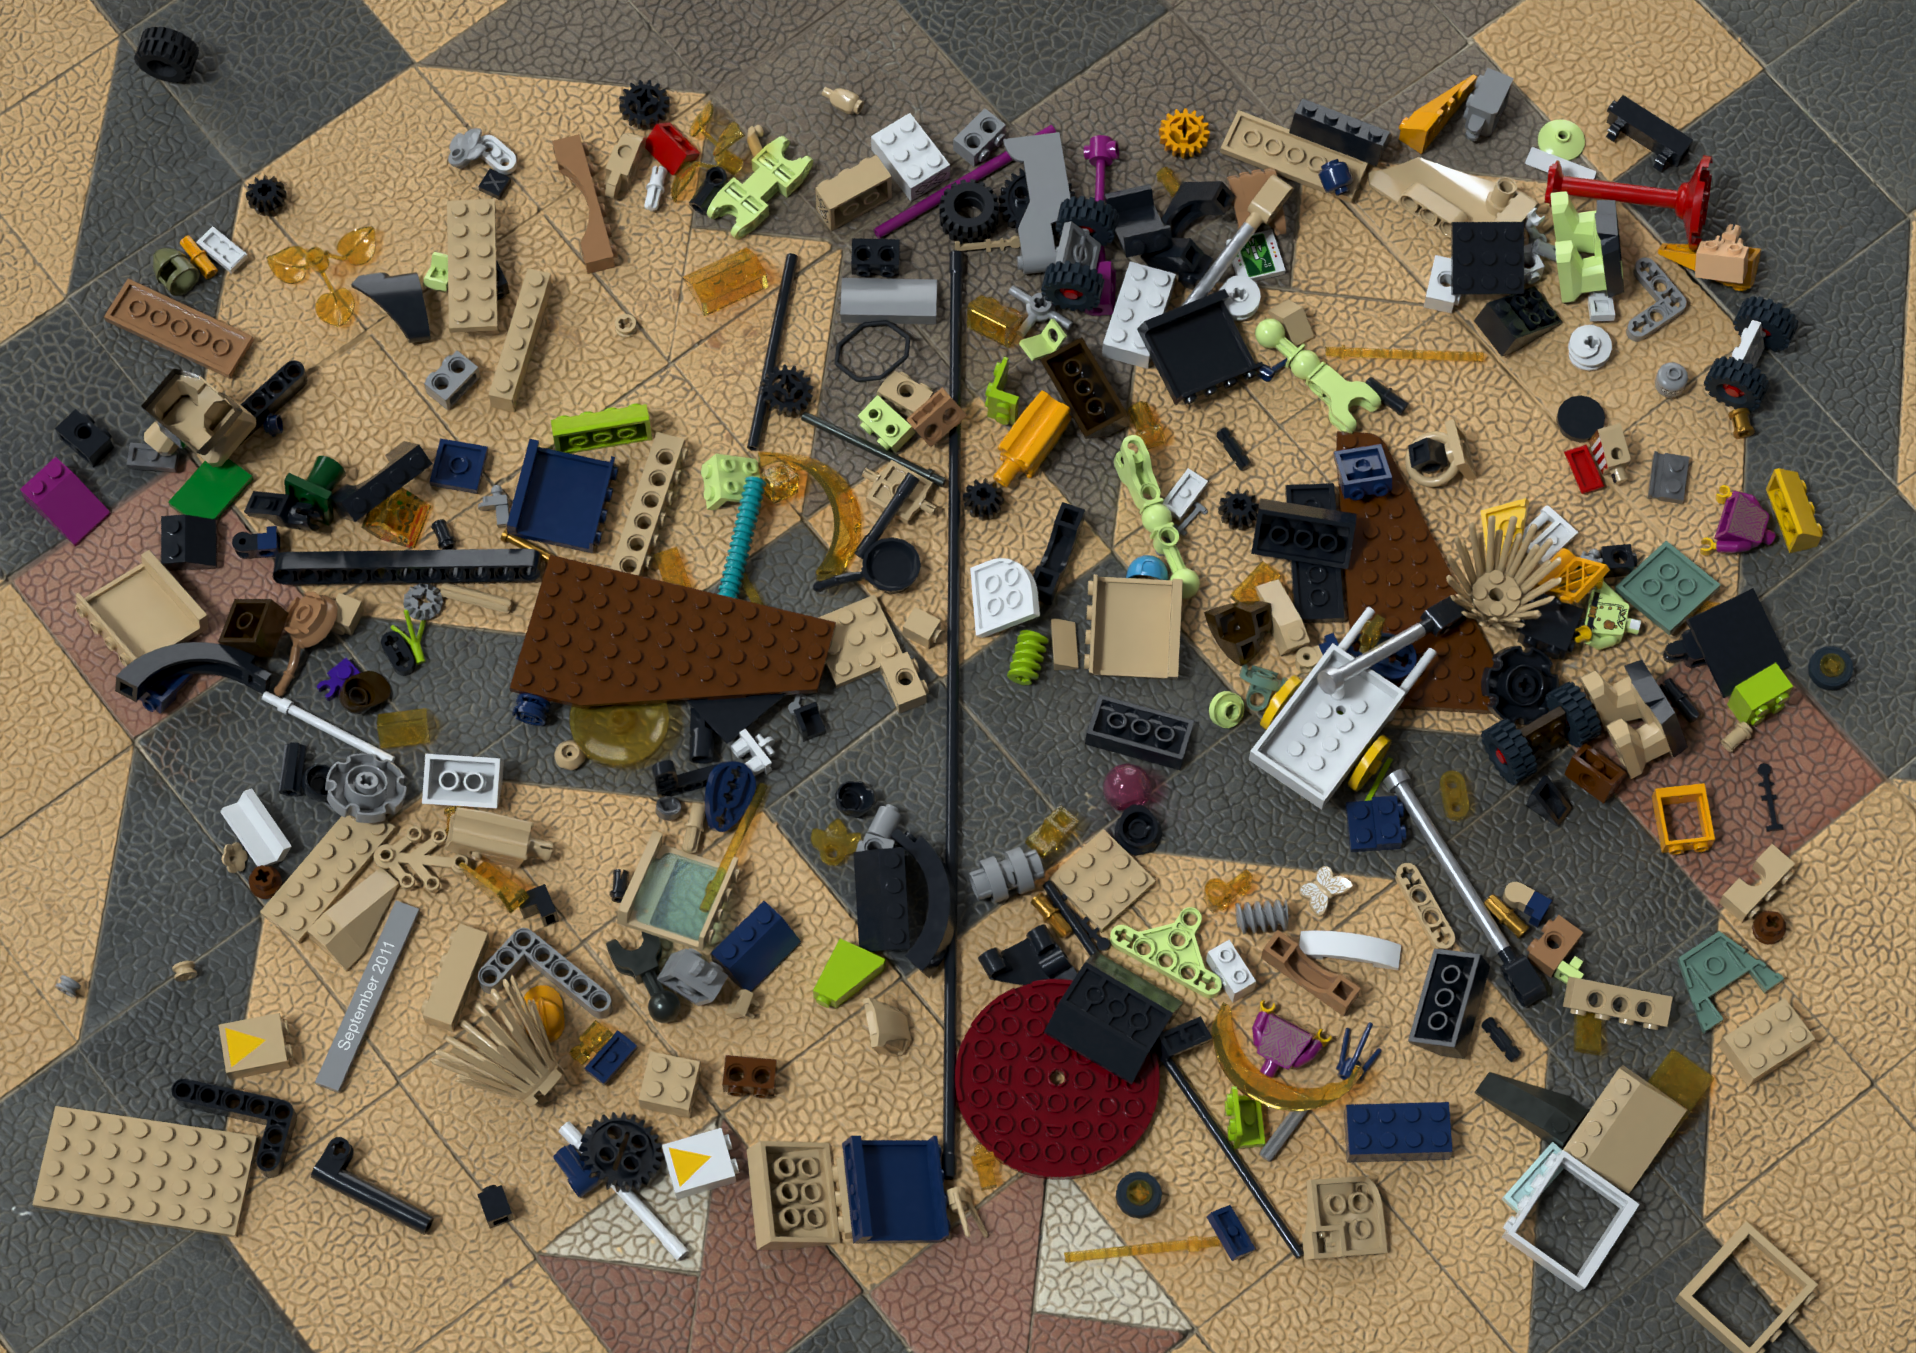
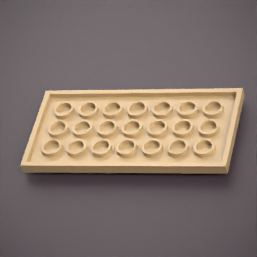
[32,1106,258,1238]

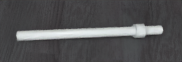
[262,691,395,762]

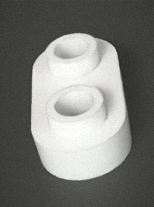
[479,135,517,175]

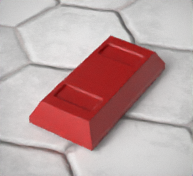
[1564,444,1604,494]

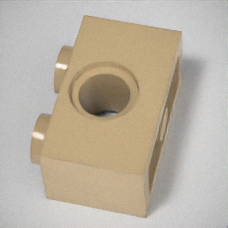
[877,370,933,418]
[880,652,929,714]

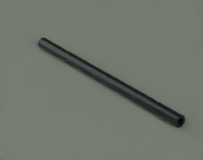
[747,253,798,451]

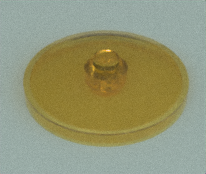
[569,703,669,768]

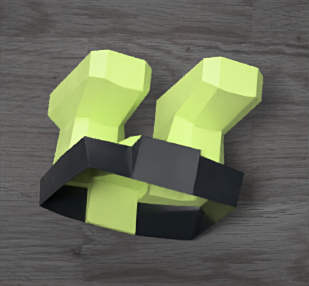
[1551,191,1624,303]

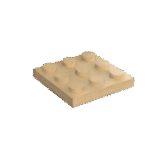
[818,594,903,688]
[1049,829,1156,933]

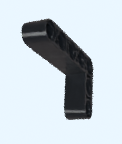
[237,360,308,448]
[171,1079,297,1178]

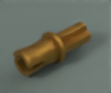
[1030,893,1072,938]
[1484,894,1529,939]

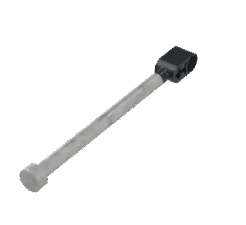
[1383,768,1547,1007]

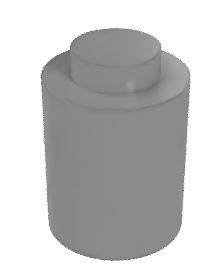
[867,804,902,840]

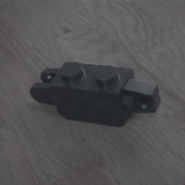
[1662,629,1707,669]

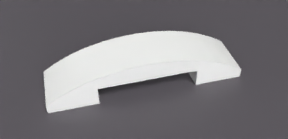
[1299,931,1401,970]

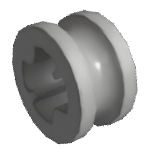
[55,975,81,998]

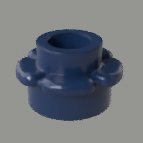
[263,413,283,437]

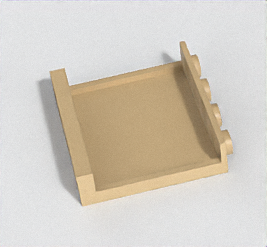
[75,550,208,667]
[1084,574,1183,680]

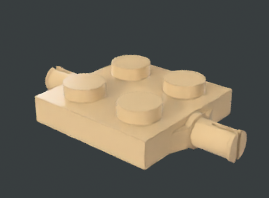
[862,460,937,524]

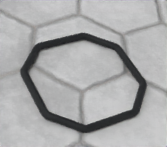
[834,320,910,382]

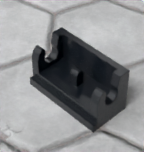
[1152,1016,1213,1062]

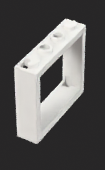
[1502,1150,1639,1292]

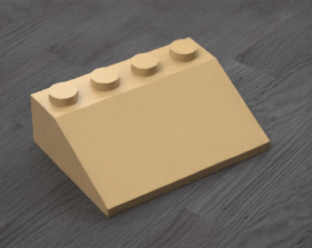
[1563,1065,1687,1194]
[747,1141,840,1250]

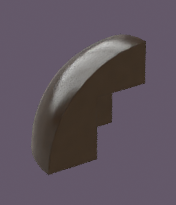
[1204,601,1272,666]

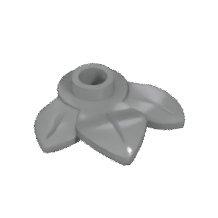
[448,128,487,169]

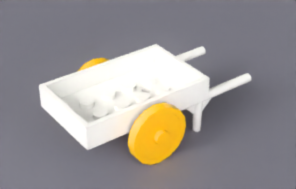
[1249,607,1437,810]

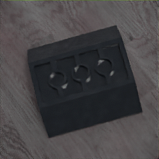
[1044,952,1183,1085]

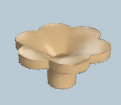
[222,842,247,873]

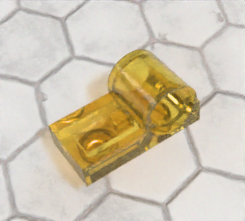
[1203,869,1253,913]

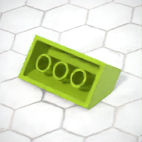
[551,403,652,454]

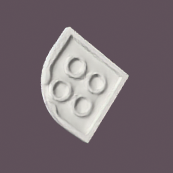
[970,558,1040,638]

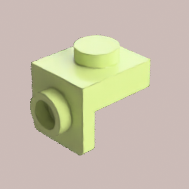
[423,252,448,292]

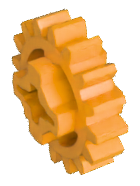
[1159,108,1210,159]

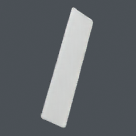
[1525,147,1596,179]

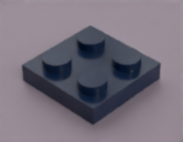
[429,438,488,494]

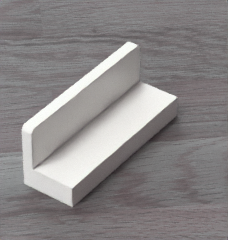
[221,788,292,867]

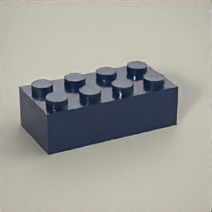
[1344,1102,1453,1163]

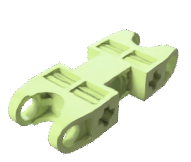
[707,136,814,239]

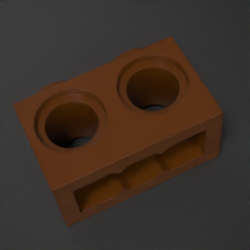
[722,1055,777,1099]

